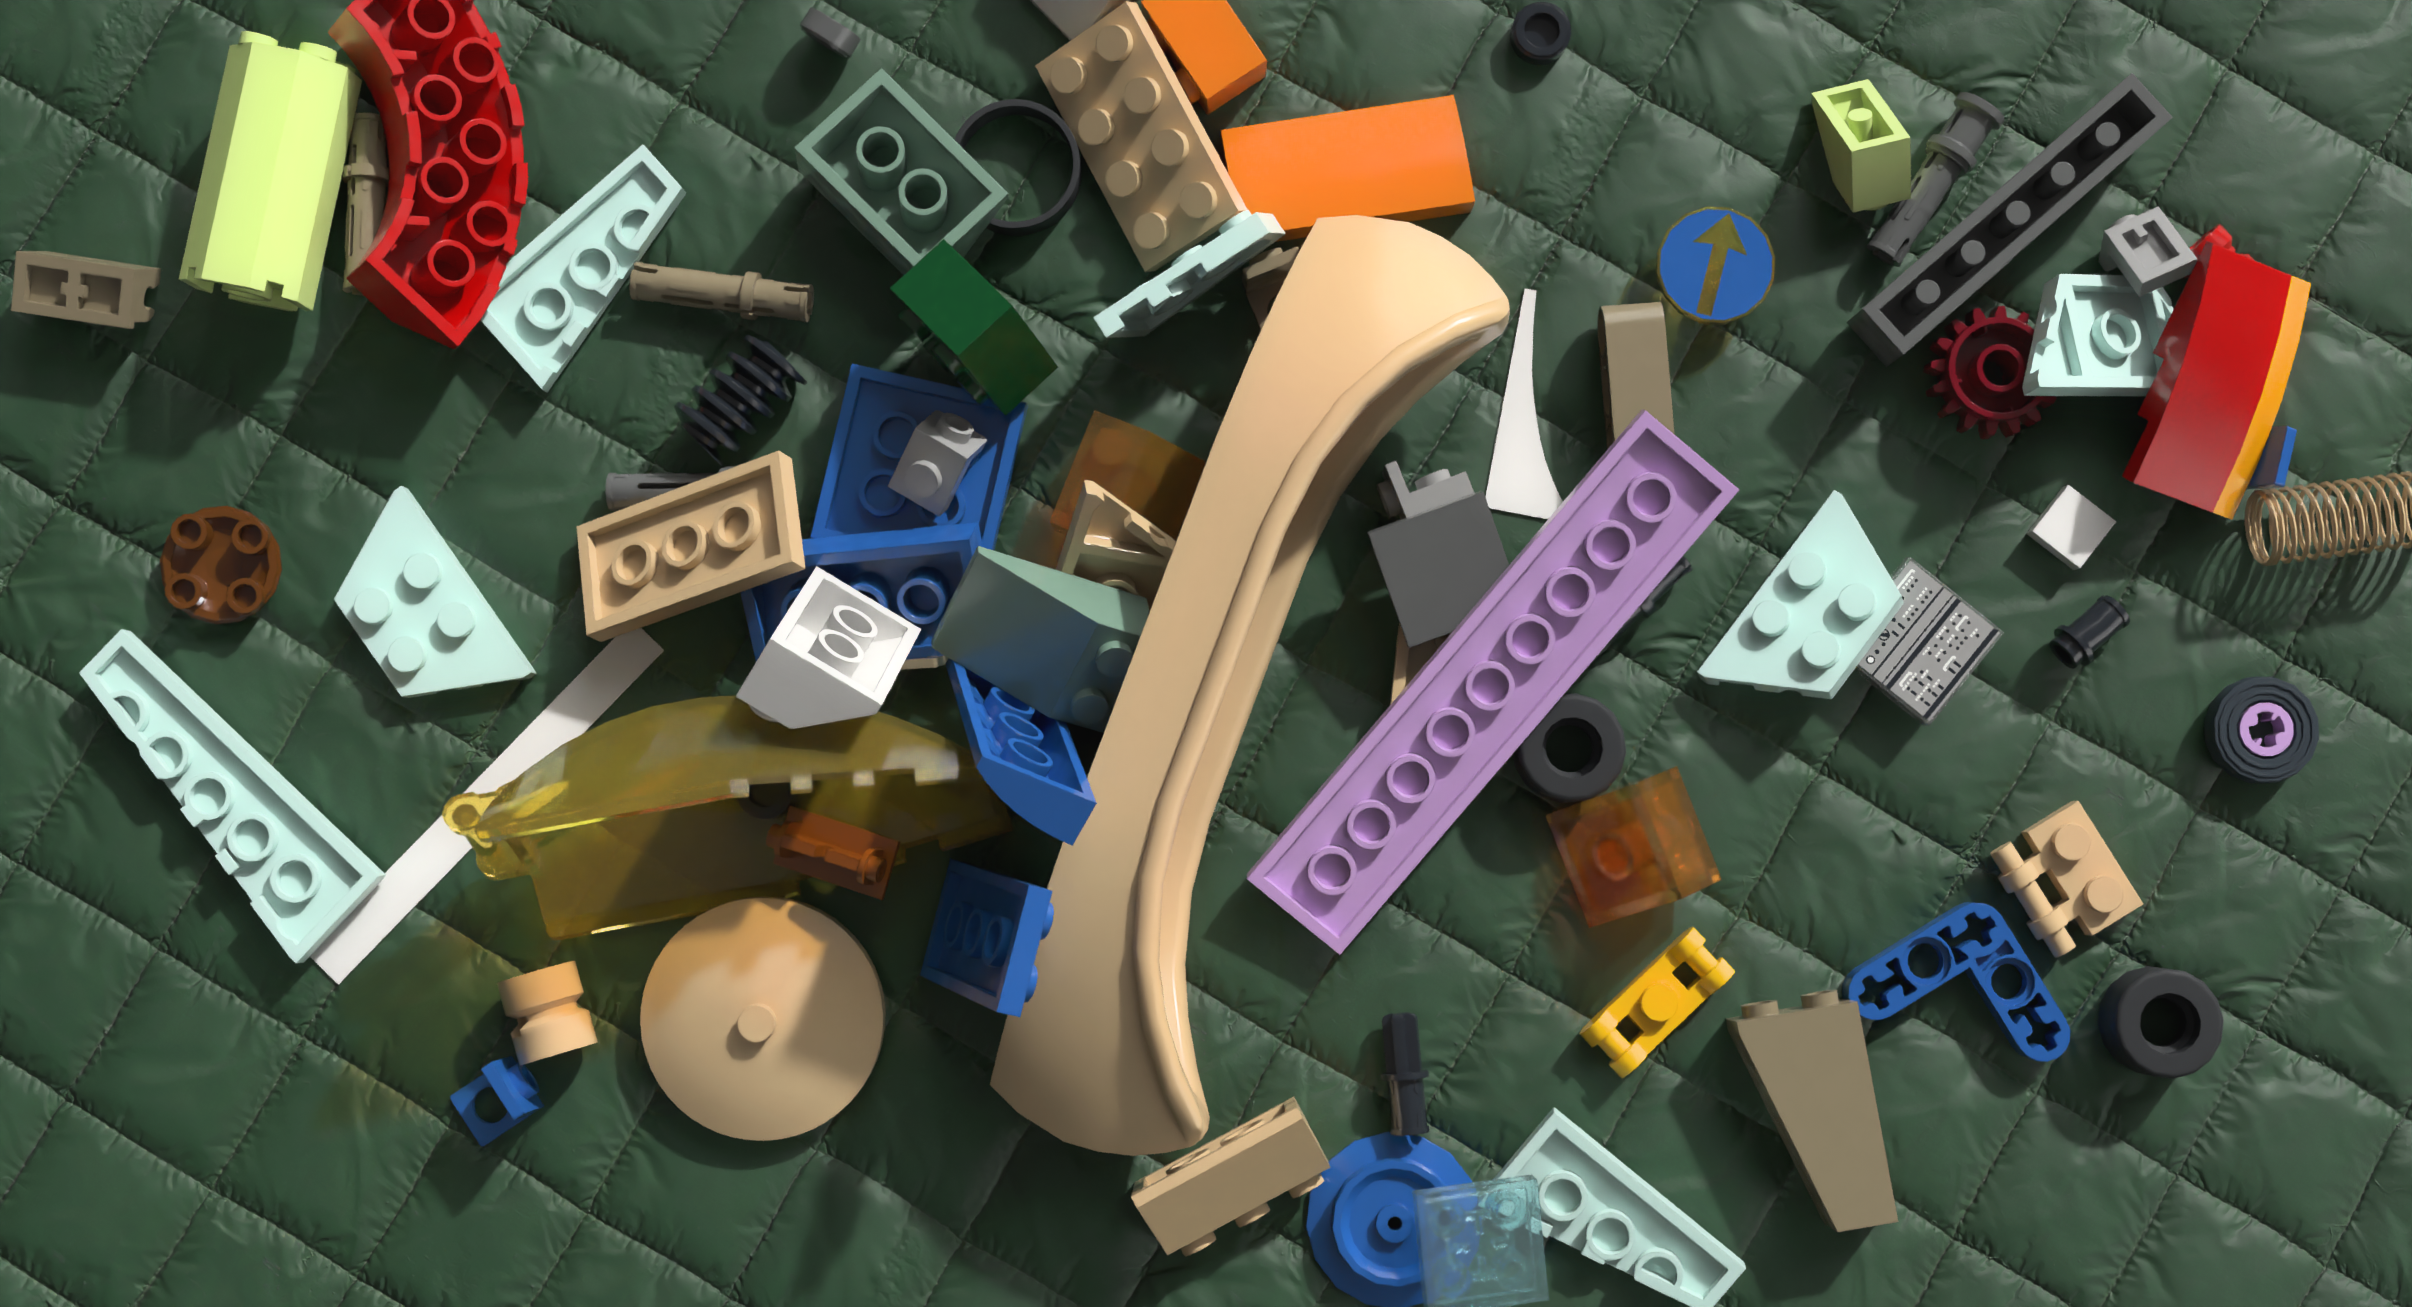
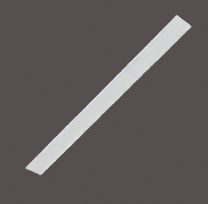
[310,628,664,985]

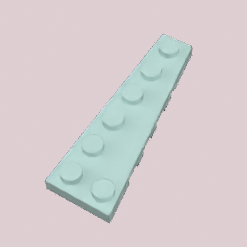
[79,629,386,963]

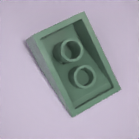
[931,546,1149,733]

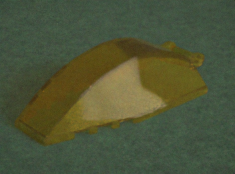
[442,695,1013,940]

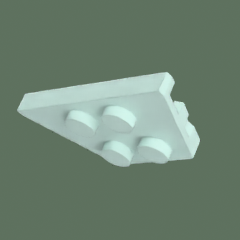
[2022,274,2174,396]
[334,486,537,698]
[1697,490,1904,699]

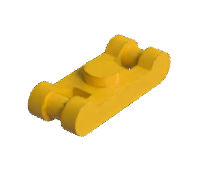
[1579,926,1735,1078]

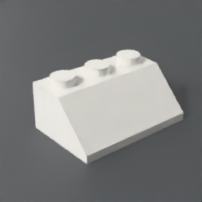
[735,566,921,729]

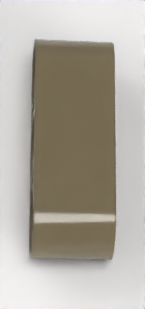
[1597,302,1675,450]

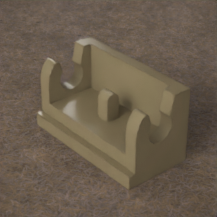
[11,251,161,329]

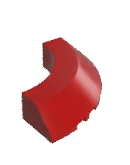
[327,0,528,349]

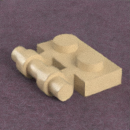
[1990,801,2143,958]

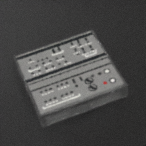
[1854,557,2004,727]

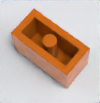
[1141,0,1267,115]

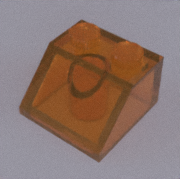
[1050,410,1206,541]
[1545,766,1722,928]

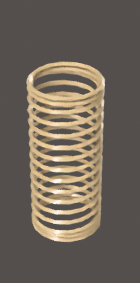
[2245,471,2412,566]

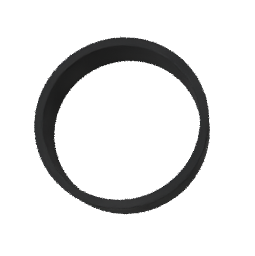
[954,99,1082,236]

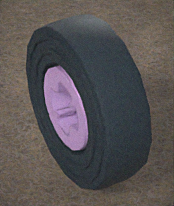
[2204,677,2319,783]

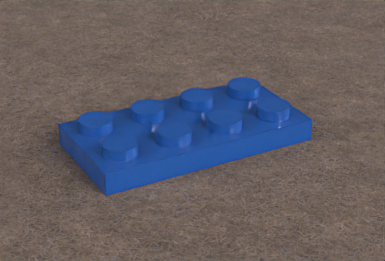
[920,859,1054,1017]

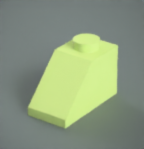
[1811,79,1911,213]

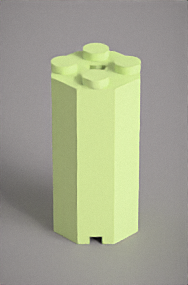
[179,31,362,311]

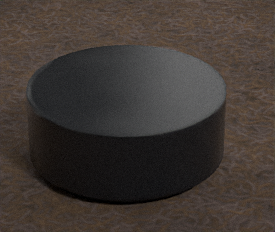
[1510,2,1571,65]
[735,758,800,819]

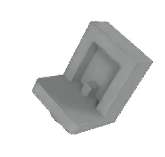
[888,410,987,517]

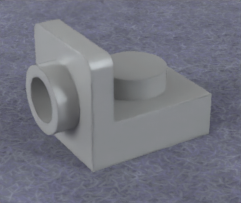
[2098,206,2197,297]
[1377,461,1474,520]

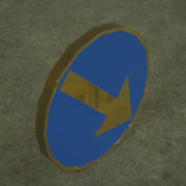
[1656,206,1775,325]

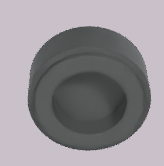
[800,7,861,58]

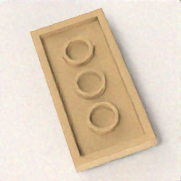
[1035,1,1247,272]
[577,450,806,642]

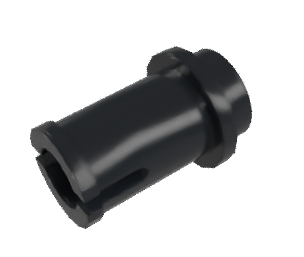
[2049,595,2130,669]

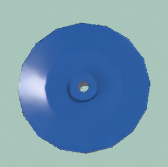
[1306,1132,1481,1307]

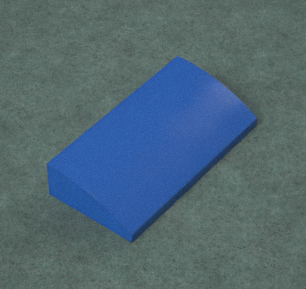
[741,522,983,661]
[945,658,1097,846]

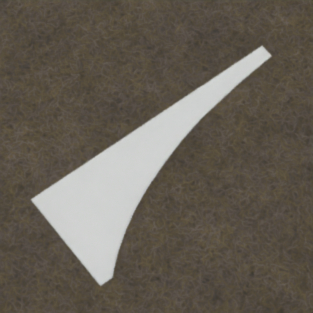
[1485,288,1563,519]

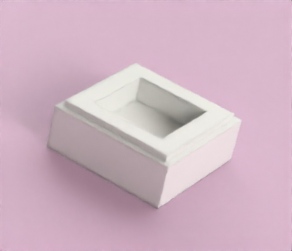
[2026,485,2116,570]

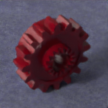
[1923,306,2057,440]

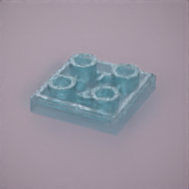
[1412,1174,1549,1307]

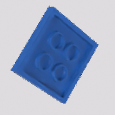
[810,364,1028,551]

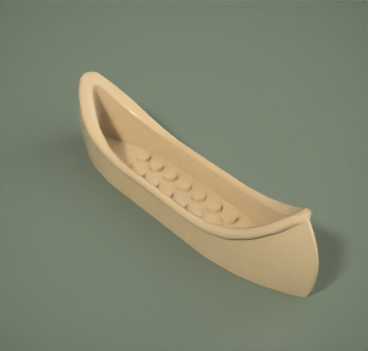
[990,215,1510,1156]

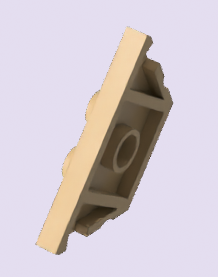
[1056,480,1176,613]

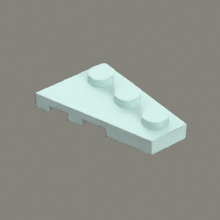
[1093,210,1286,338]

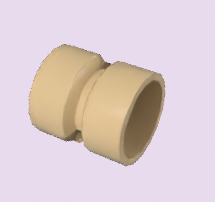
[497,961,598,1066]

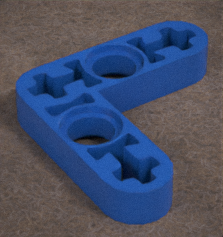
[1842,902,2070,1062]

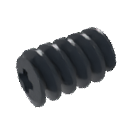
[674,335,807,466]

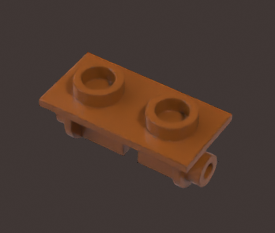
[766,806,901,900]

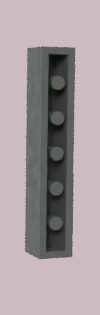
[1846,73,2173,367]

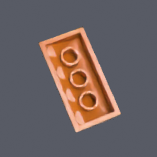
[1221,95,1475,242]

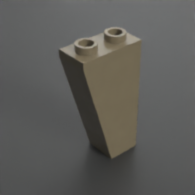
[1726,990,1898,1232]

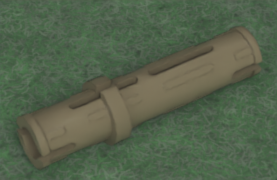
[342,113,389,296]
[629,262,814,323]

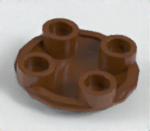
[160,506,282,624]

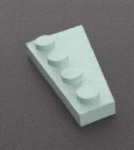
[480,144,686,392]
[1477,1107,1746,1307]

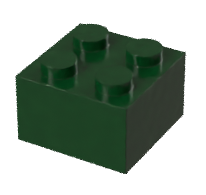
[890,239,1058,416]

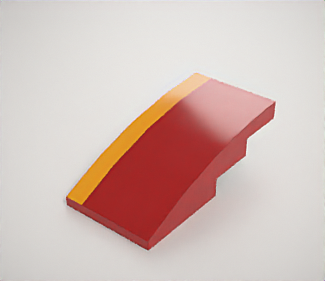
[2122,241,2311,520]

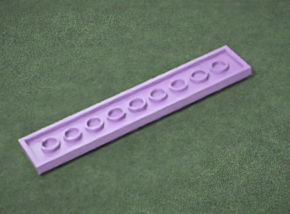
[1247,409,1739,955]

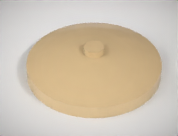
[640,896,886,1141]

